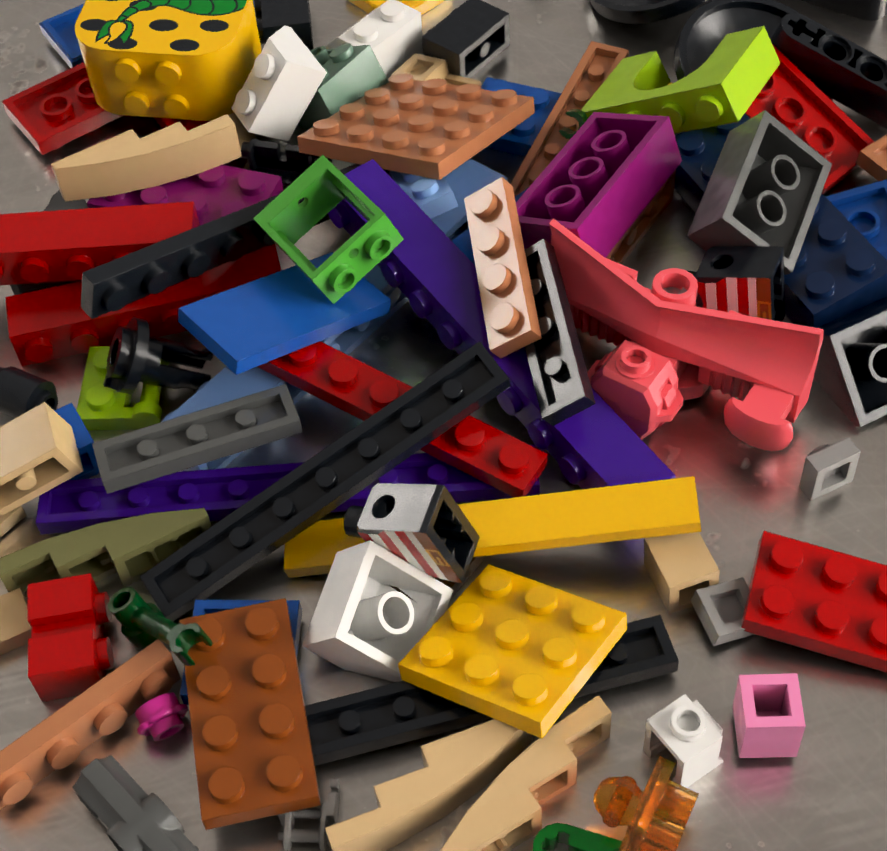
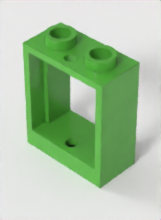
[253,155,404,304]

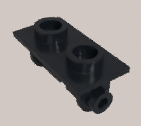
[241,138,332,186]

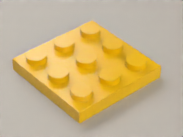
[398,564,627,739]

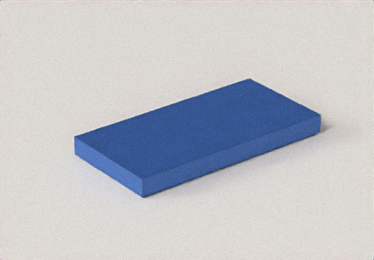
[178,252,391,375]

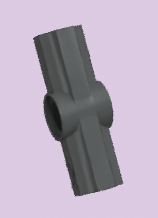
[72,755,199,851]

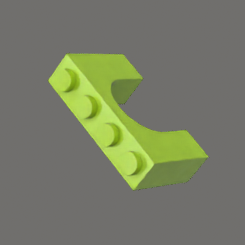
[581,26,780,134]

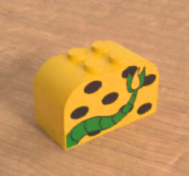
[75,0,262,121]

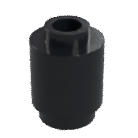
[0,366,58,418]

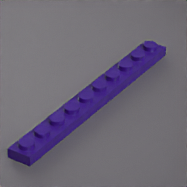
[36,444,540,535]

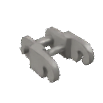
[278,778,340,851]

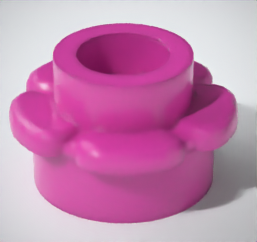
[135,692,188,742]

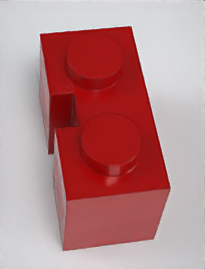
[27,573,114,702]

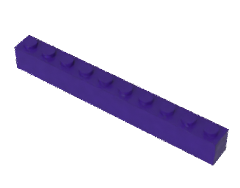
[328,159,676,489]

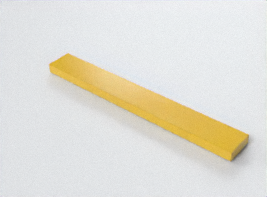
[284,476,702,578]

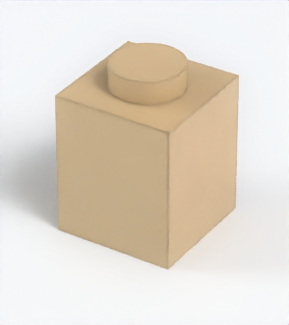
[644,532,720,614]

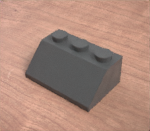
[686,110,832,275]

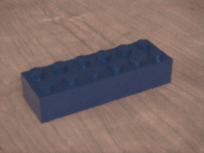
[674,114,887,328]

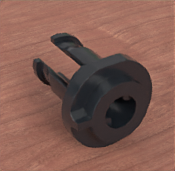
[103,317,214,394]

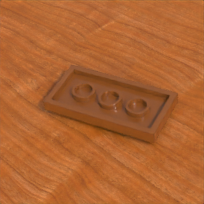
[179,598,321,830]

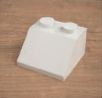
[325,0,423,79]
[231,25,327,141]
[302,540,453,682]

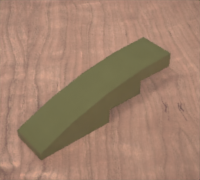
[0,508,212,598]

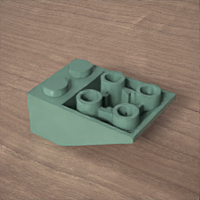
[298,43,389,130]

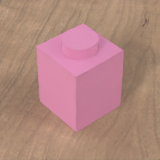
[732,673,806,758]

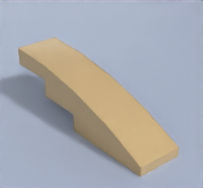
[51,114,242,202]
[440,695,612,851]
[325,719,533,851]

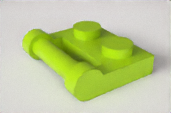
[76,346,170,431]

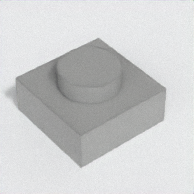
[799,437,861,501]
[691,577,755,646]

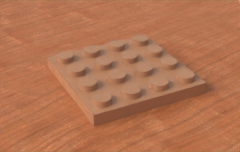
[297,73,535,180]

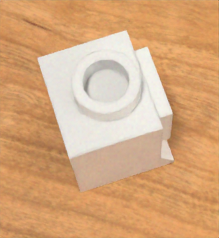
[643,694,723,793]

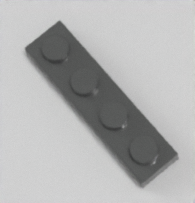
[92,384,303,494]

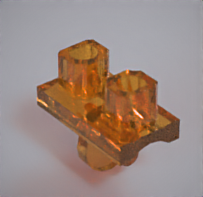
[593,756,699,851]

